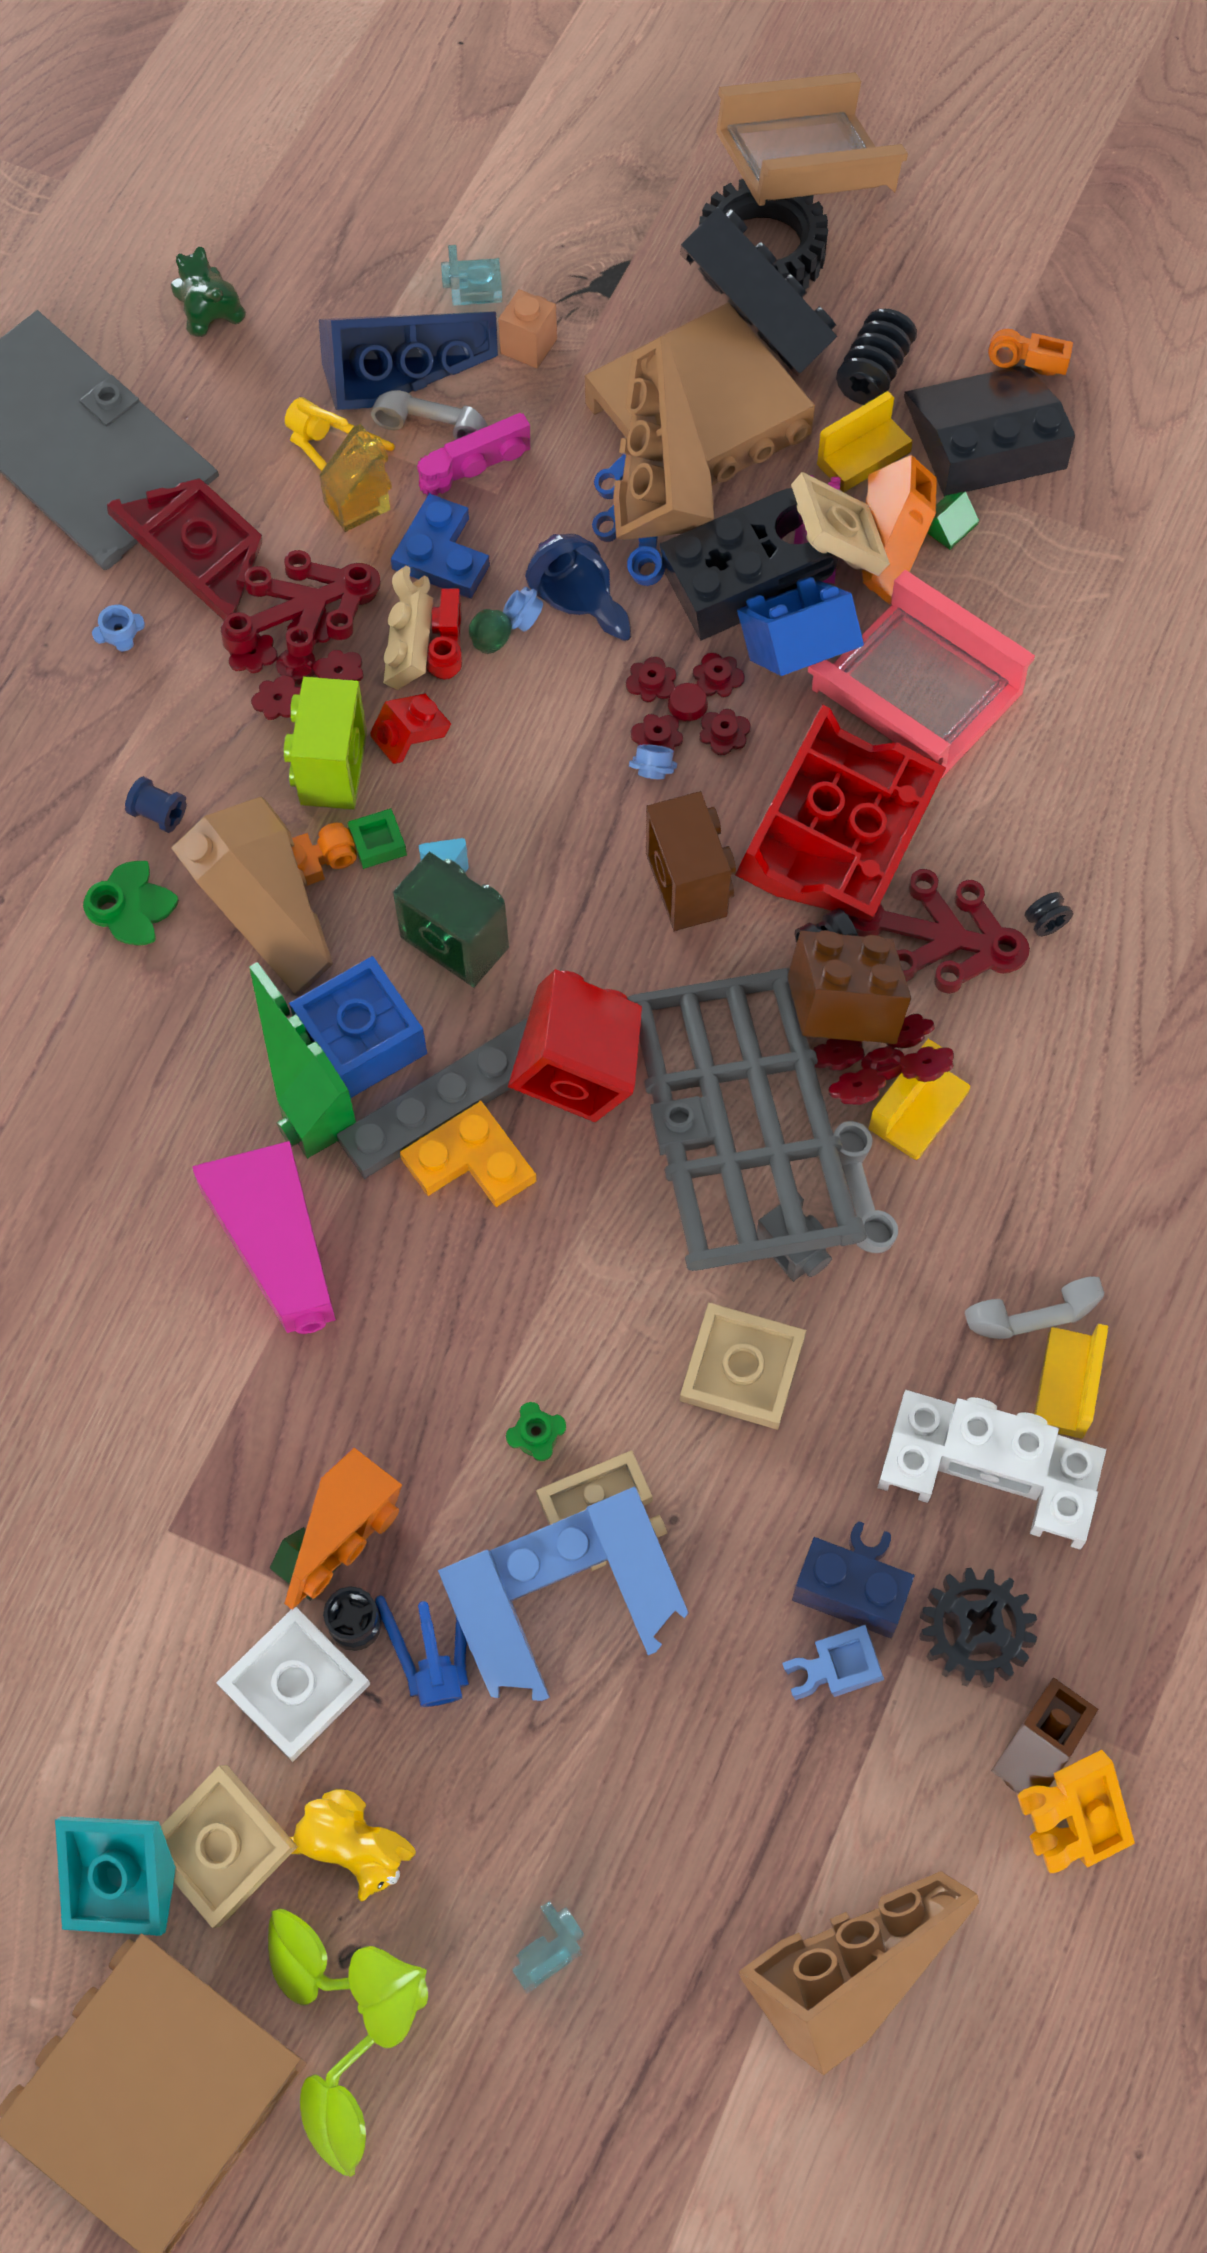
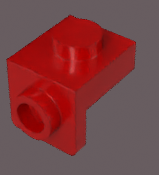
[370,693,451,764]

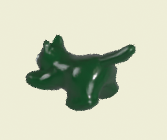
[171,247,246,337]

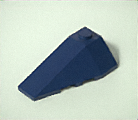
[319,311,498,410]

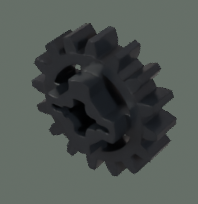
[919,1568,1037,1688]

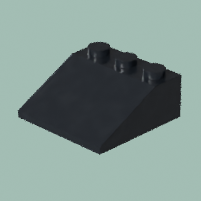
[904,365,1075,497]

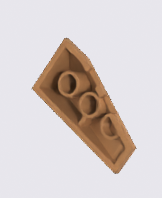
[613,336,714,540]
[739,1871,979,2076]

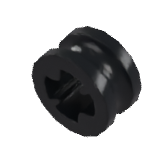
[1024,892,1074,937]

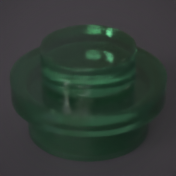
[469,609,512,654]

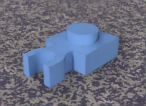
[782,1625,885,1700]

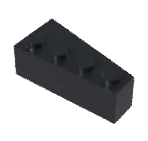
[680,206,837,377]

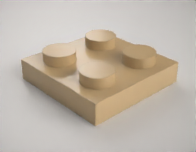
[791,472,890,576]
[680,1302,806,1430]
[161,1765,298,1928]

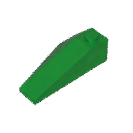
[249,962,356,1159]

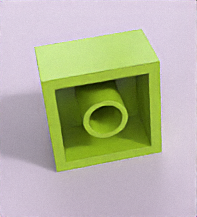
[284,676,367,810]

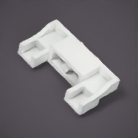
[877,1390,1107,1550]

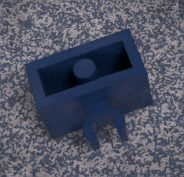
[792,1521,915,1639]

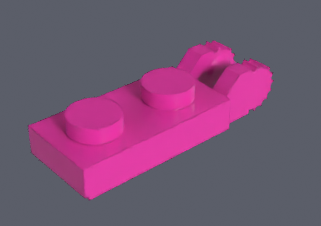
[417,412,530,496]

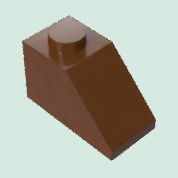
[991,1677,1099,1793]

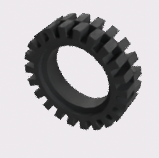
[699,179,828,290]

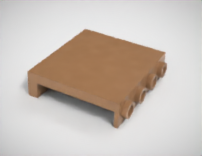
[585,302,815,486]
[0,1933,307,2253]

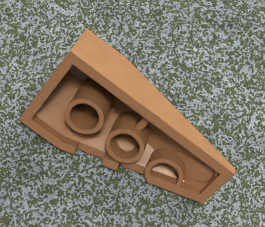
[171,796,333,996]

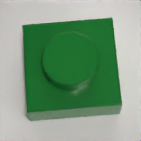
[347,808,407,869]

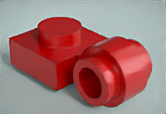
[426,588,462,680]

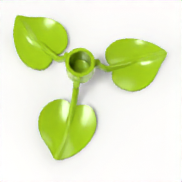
[268,1909,428,2177]

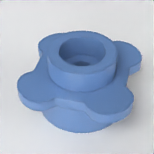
[503,587,543,632]
[92,605,145,651]
[629,744,677,779]

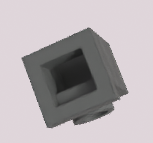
[757,1193,832,1282]

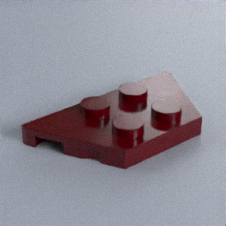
[107,478,262,621]

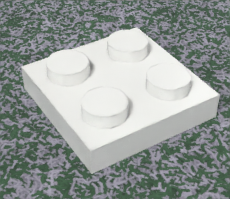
[216,1607,370,1762]

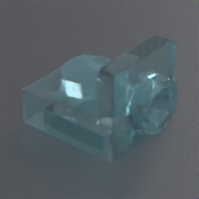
[441,245,503,306]
[512,1901,584,1994]

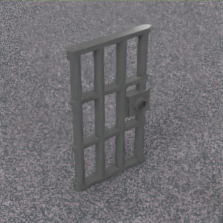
[628,968,867,1271]

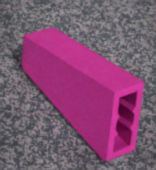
[192,1141,336,1334]

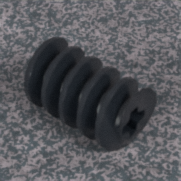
[836,309,917,405]

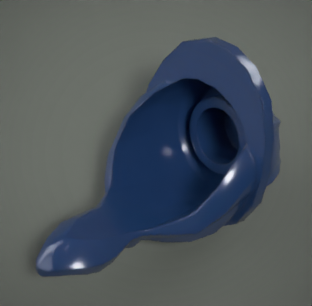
[525,534,631,641]

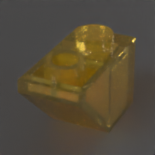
[319,424,392,532]

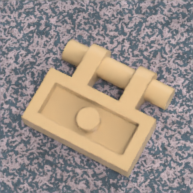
[536,1450,667,1571]

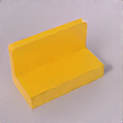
[817,391,913,493]
[868,1038,970,1160]
[1034,1323,1108,1439]

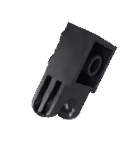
[660,488,838,641]

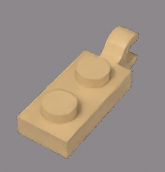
[383,565,433,690]

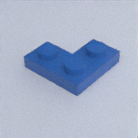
[391,493,490,599]

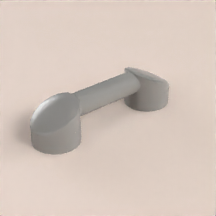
[371,390,488,440]
[833,1121,898,1253]
[964,1277,1105,1339]

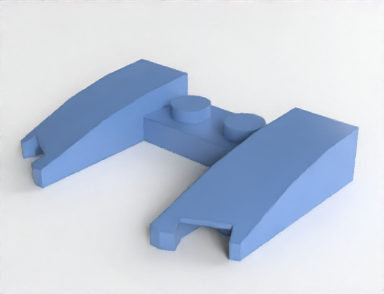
[438,1486,689,1701]

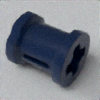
[125,776,187,833]

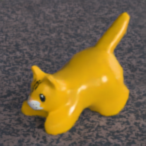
[290,1789,416,1902]

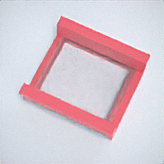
[808,570,1035,779]

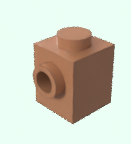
[498,289,557,369]

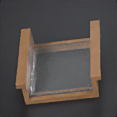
[716,72,908,206]

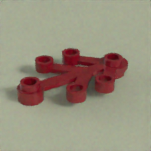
[221,550,381,657]
[848,869,1030,994]

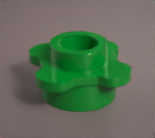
[506,1402,566,1461]

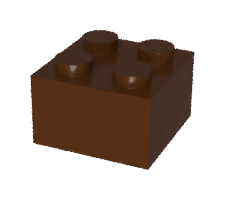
[646,791,736,931]
[787,931,911,1044]

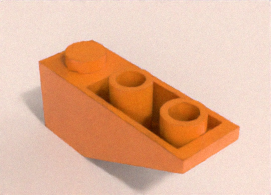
[862,455,937,605]
[284,1448,402,1610]

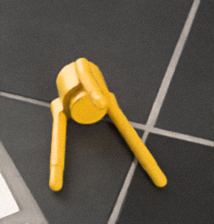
[285,397,395,488]

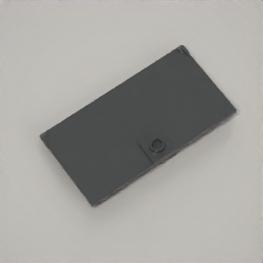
[0,310,219,570]

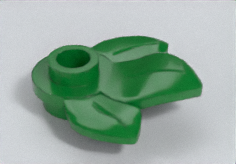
[83,861,179,946]

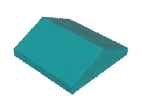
[55,1816,176,1936]

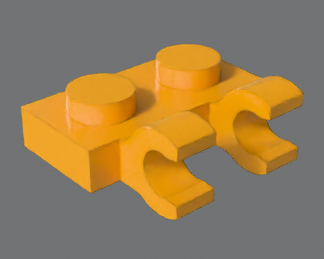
[1017,1749,1135,1873]

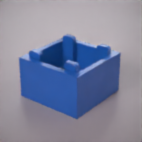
[737,577,864,676]
[289,956,427,1098]

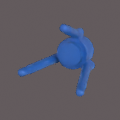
[375,1595,469,1707]

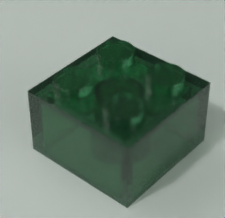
[393,851,509,988]

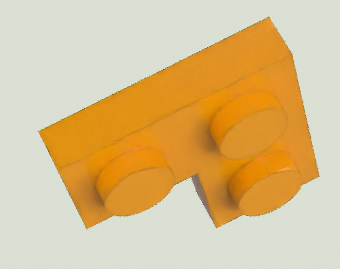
[400,1101,537,1207]

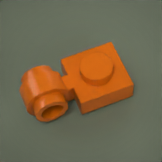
[988,329,1073,376]
[292,822,357,887]

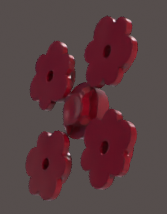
[228,608,364,720]
[626,653,751,755]
[813,1014,954,1105]

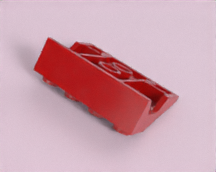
[735,704,946,921]

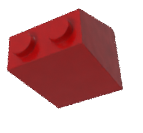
[508,969,642,1123]

